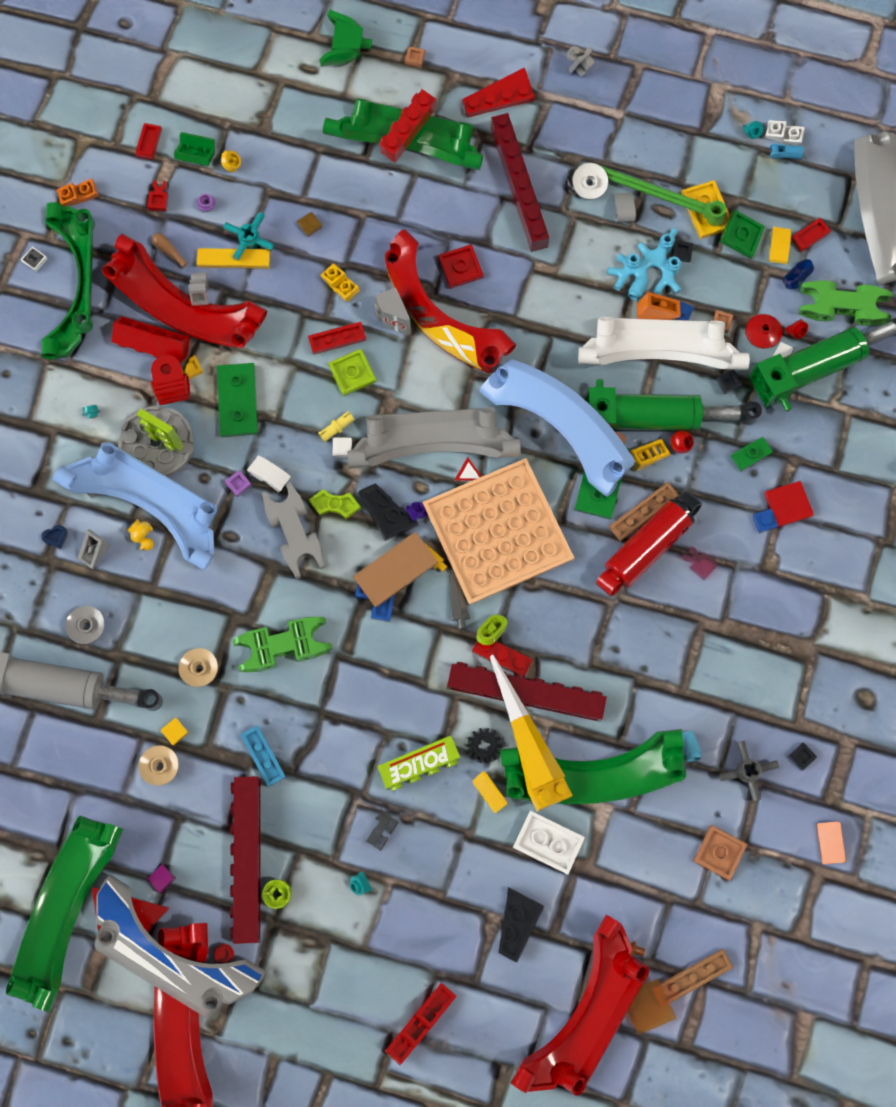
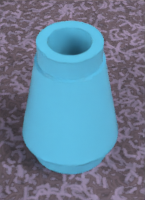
[682,731,702,762]

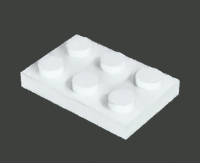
[513,811,585,875]

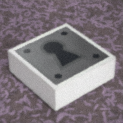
[21,247,48,272]

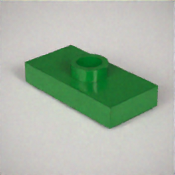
[730,437,773,472]

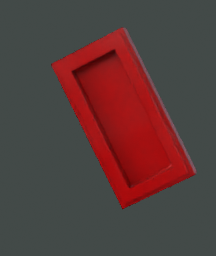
[135,123,162,160]
[791,218,831,252]

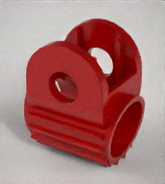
[150,355,190,406]

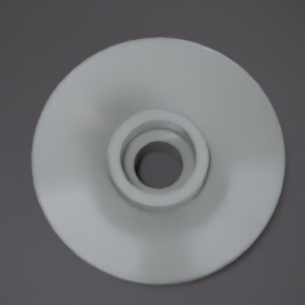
[66,606,105,644]

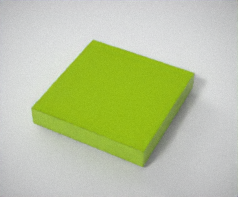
[328,349,377,397]

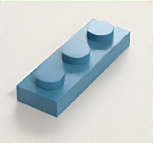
[240,725,286,787]

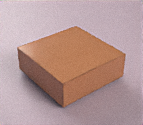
[405,46,426,68]
[713,310,734,334]

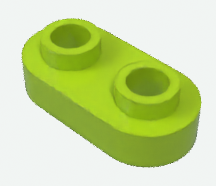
[476,614,507,645]

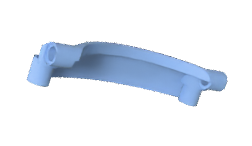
[479,359,635,497]

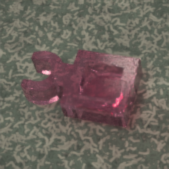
[682,546,718,580]

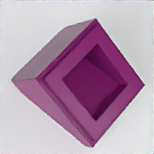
[148,864,176,893]

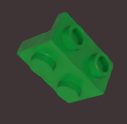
[174,132,215,166]

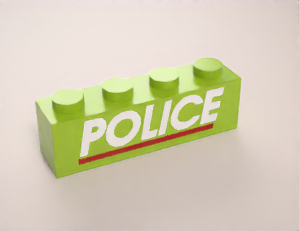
[377,736,460,792]

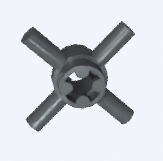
[719,741,779,801]

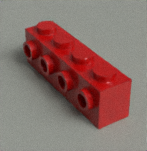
[379,89,437,163]
[111,316,190,363]

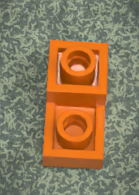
[57,178,99,206]

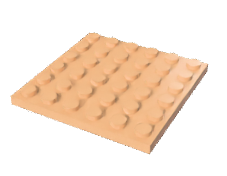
[423,458,574,605]

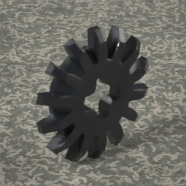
[467,728,502,763]

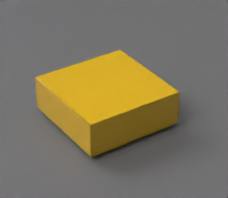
[160,717,189,746]

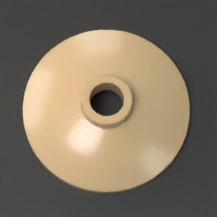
[179,648,218,687]
[139,746,179,786]

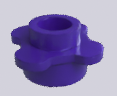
[405,502,427,521]

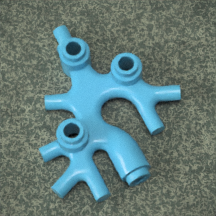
[607,228,682,301]

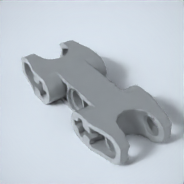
[262,482,326,579]

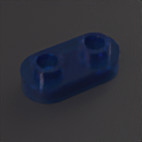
[783,259,814,289]

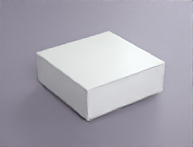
[333,438,352,458]

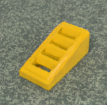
[630,439,671,472]

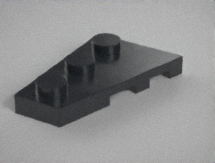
[358,483,419,541]
[498,887,545,963]

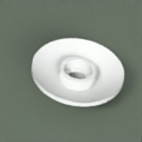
[573,163,608,199]

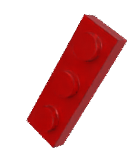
[308,322,366,355]
[472,641,533,676]

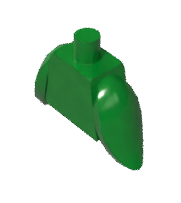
[319,9,373,67]

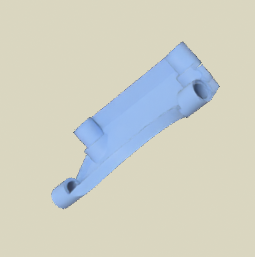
[52,442,217,570]

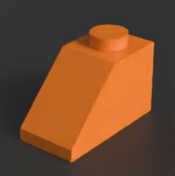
[637,292,681,320]

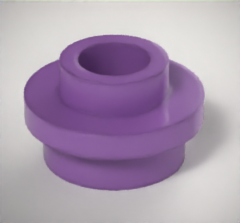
[197,194,215,212]

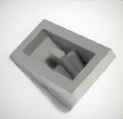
[77,529,111,569]

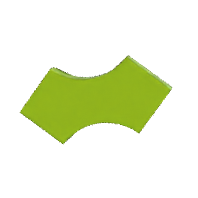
[308,489,361,519]

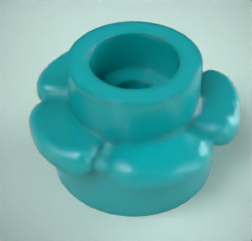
[82,405,100,419]

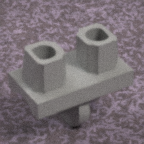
[567,46,595,77]

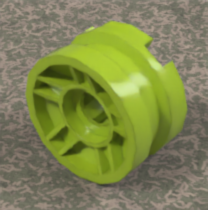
[262,879,292,909]

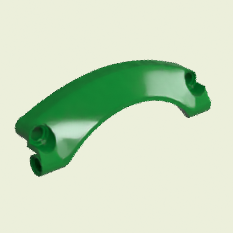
[500,729,686,804]
[5,815,124,1012]

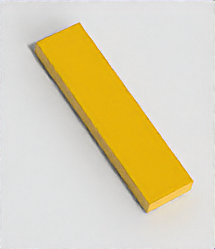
[197,248,271,269]

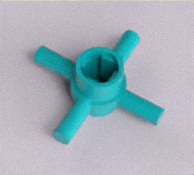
[223,212,274,261]

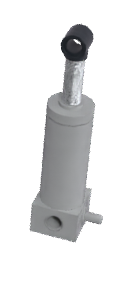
[0,652,163,711]

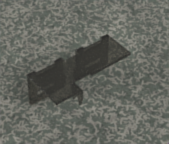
[366,810,399,851]

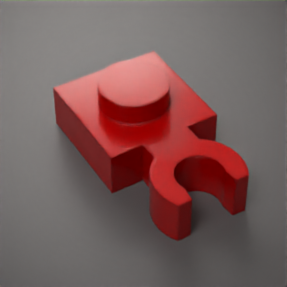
[147,180,169,212]

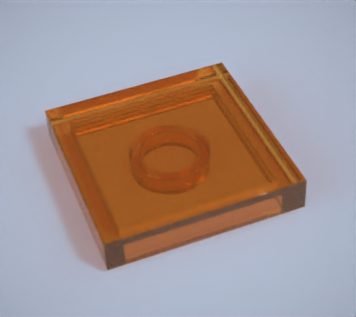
[628,978,677,1035]

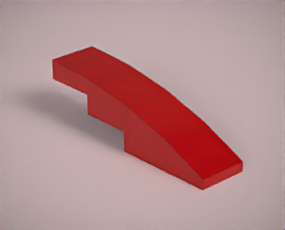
[384,982,457,1065]

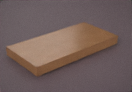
[353,532,438,608]

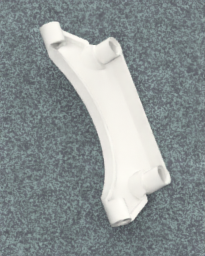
[578,317,750,370]

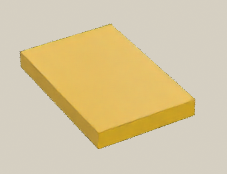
[681,180,730,239]

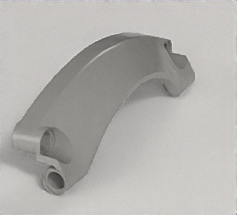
[854,132,896,286]

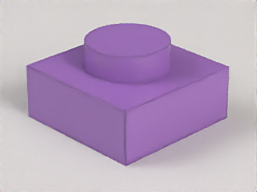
[225,470,252,497]

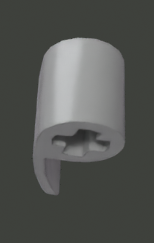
[614,193,636,223]

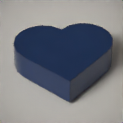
[42,525,68,550]

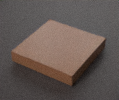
[693,825,748,881]

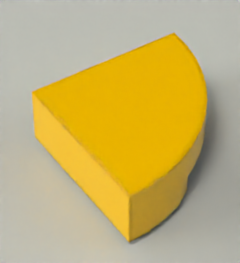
[184,355,204,380]

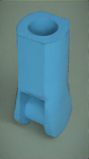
[770,143,803,159]

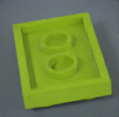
[136,408,184,452]

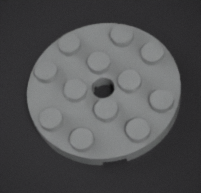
[118,406,195,477]

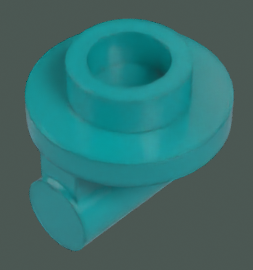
[742,121,764,139]
[350,871,372,896]

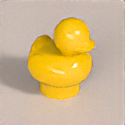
[127,519,154,551]

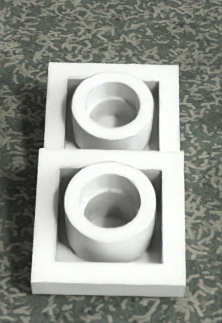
[765,120,804,146]
[247,455,291,492]

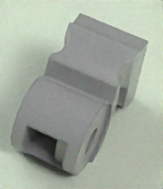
[189,272,209,305]

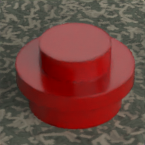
[213,944,234,964]

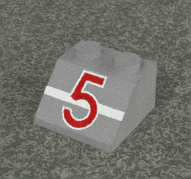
[374,287,411,335]

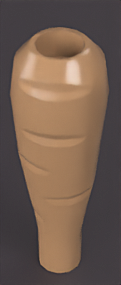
[152,233,187,268]

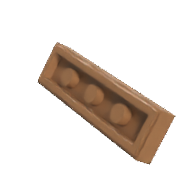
[609,482,680,542]
[651,949,734,1007]

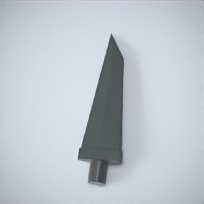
[449,569,470,630]

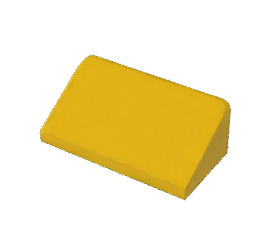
[472,771,508,813]

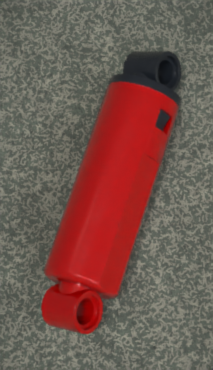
[596,491,702,597]

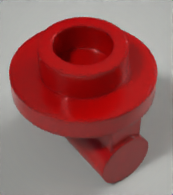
[785,319,808,339]

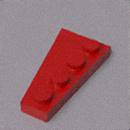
[462,67,535,118]

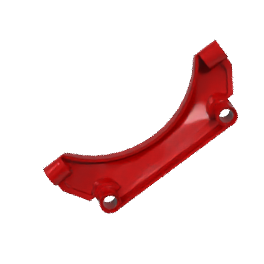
[510,914,649,1096]

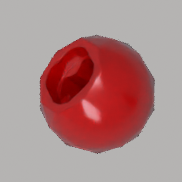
[670,430,694,454]

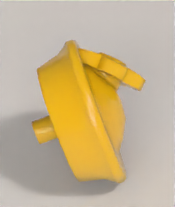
[221,150,241,172]

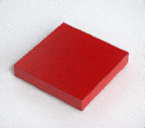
[438,244,484,289]
[764,481,814,528]

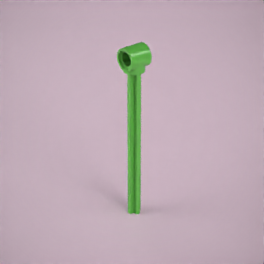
[597,164,726,226]

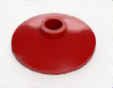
[745,314,782,349]

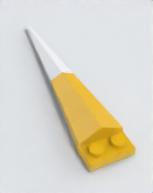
[490,654,573,811]

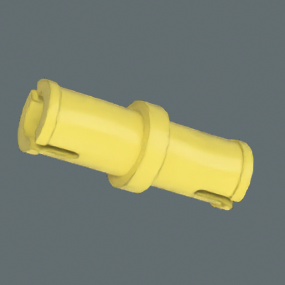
[318,411,355,442]

